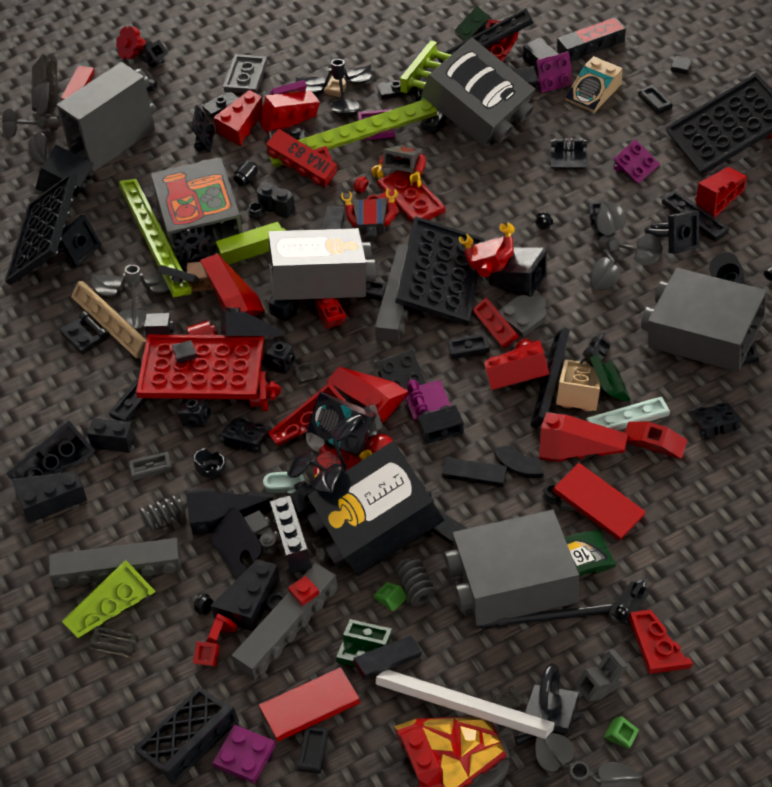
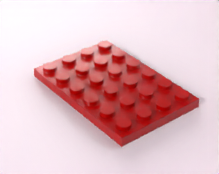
[136,334,264,400]

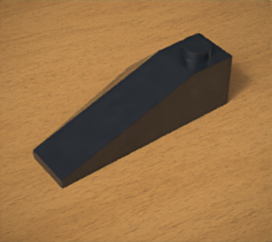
[6,419,95,479]

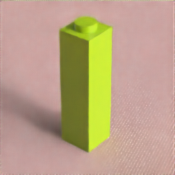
[216,222,286,265]

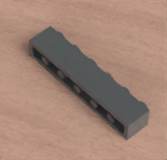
[375,244,409,342]
[49,538,181,588]
[232,563,337,680]

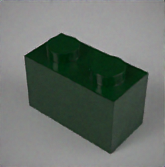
[454,6,489,41]

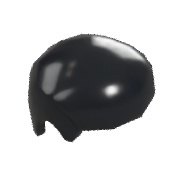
[194,448,226,478]

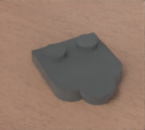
[498,295,546,338]

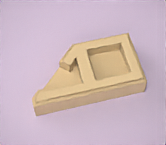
[324,76,346,97]

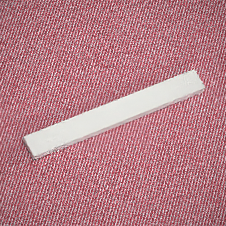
[376,670,554,739]

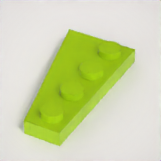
[62,560,156,638]

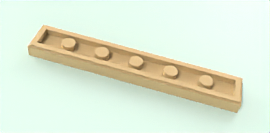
[71,281,146,358]

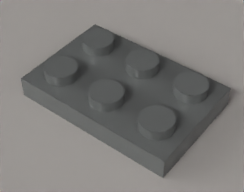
[223,54,268,94]

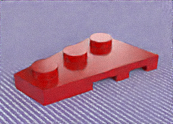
[628,610,693,674]

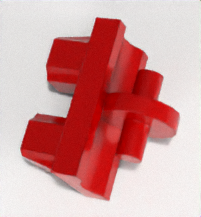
[249,371,281,412]

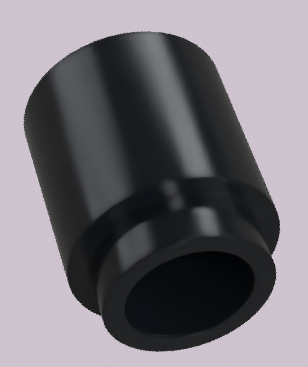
[233,160,258,186]

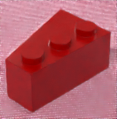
[214,90,263,147]
[260,90,320,136]
[695,167,747,217]
[484,340,550,390]

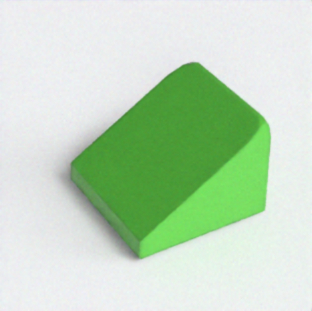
[373,582,407,611]
[604,716,639,749]

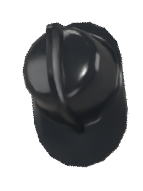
[709,252,745,284]

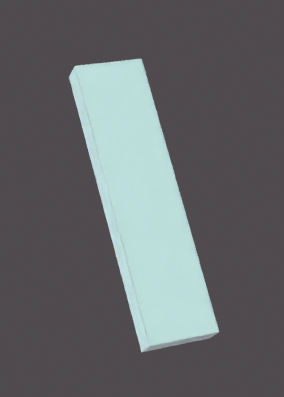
[586,396,670,430]

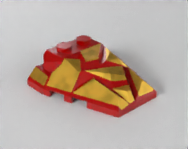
[394,716,507,787]

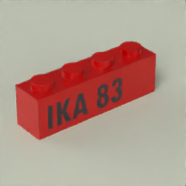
[266,129,337,188]

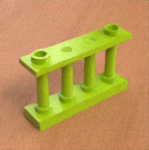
[400,40,451,93]

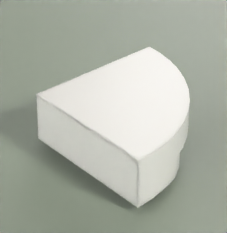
[305,433,326,452]

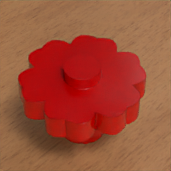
[116,26,146,60]

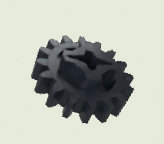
[173,227,214,267]

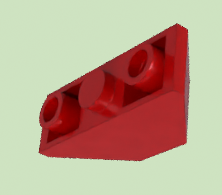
[314,298,346,329]
[625,422,688,460]

